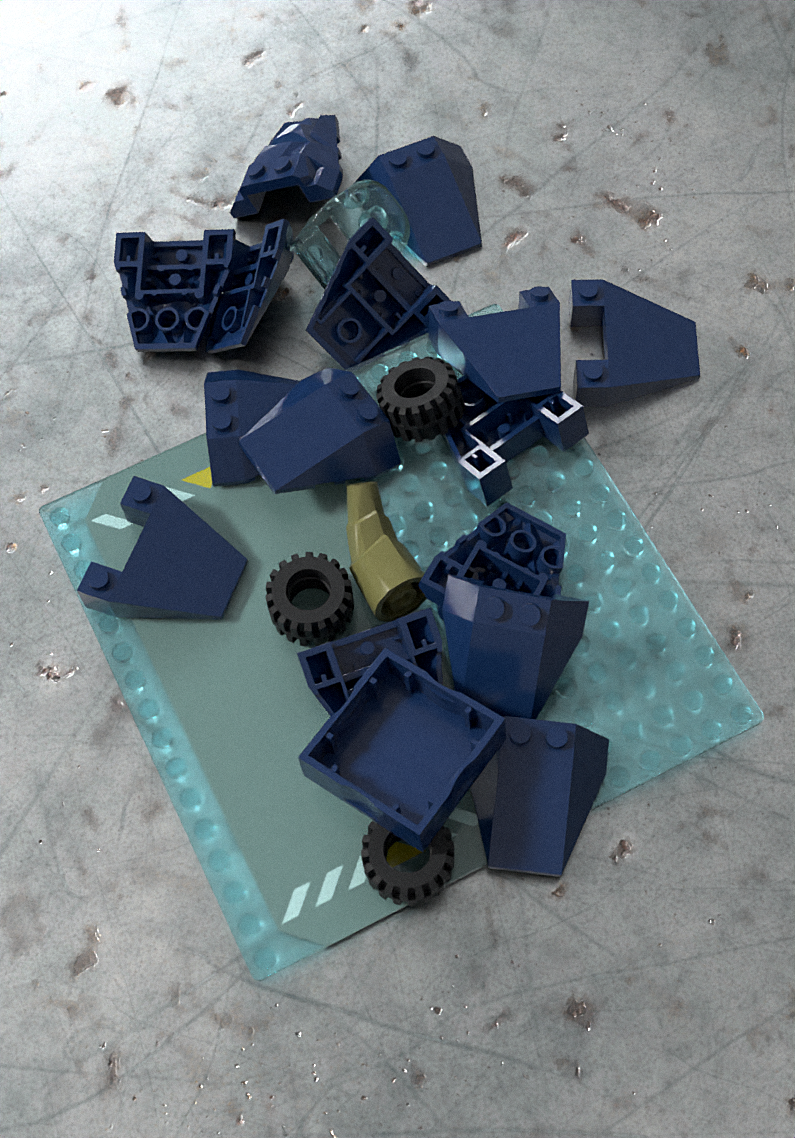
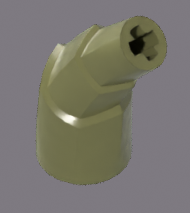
[346,482,427,622]

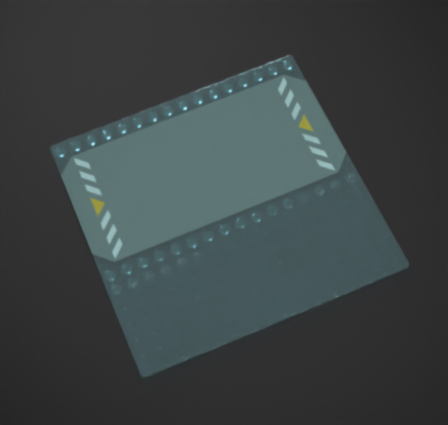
[39,304,764,981]

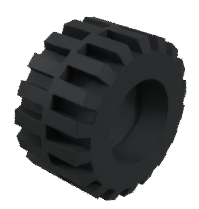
[376,357,465,442]
[265,552,354,647]
[361,821,455,906]

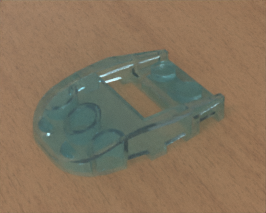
[290,180,410,290]

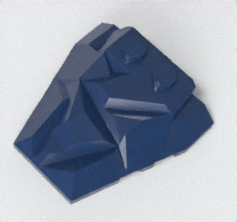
[230,115,343,218]
[114,229,236,352]
[418,502,566,620]

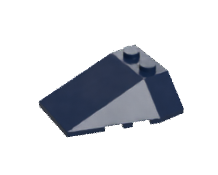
[353,136,482,267]
[305,216,451,374]
[206,219,295,354]
[238,368,401,494]
[204,369,300,487]
[442,574,589,719]
[297,607,443,716]
[471,716,609,877]

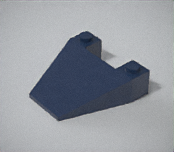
[569,279,700,408]
[428,286,561,403]
[443,376,589,507]
[77,476,248,620]

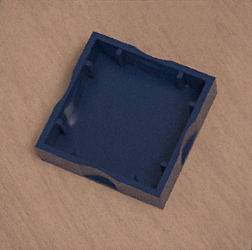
[298,648,506,852]

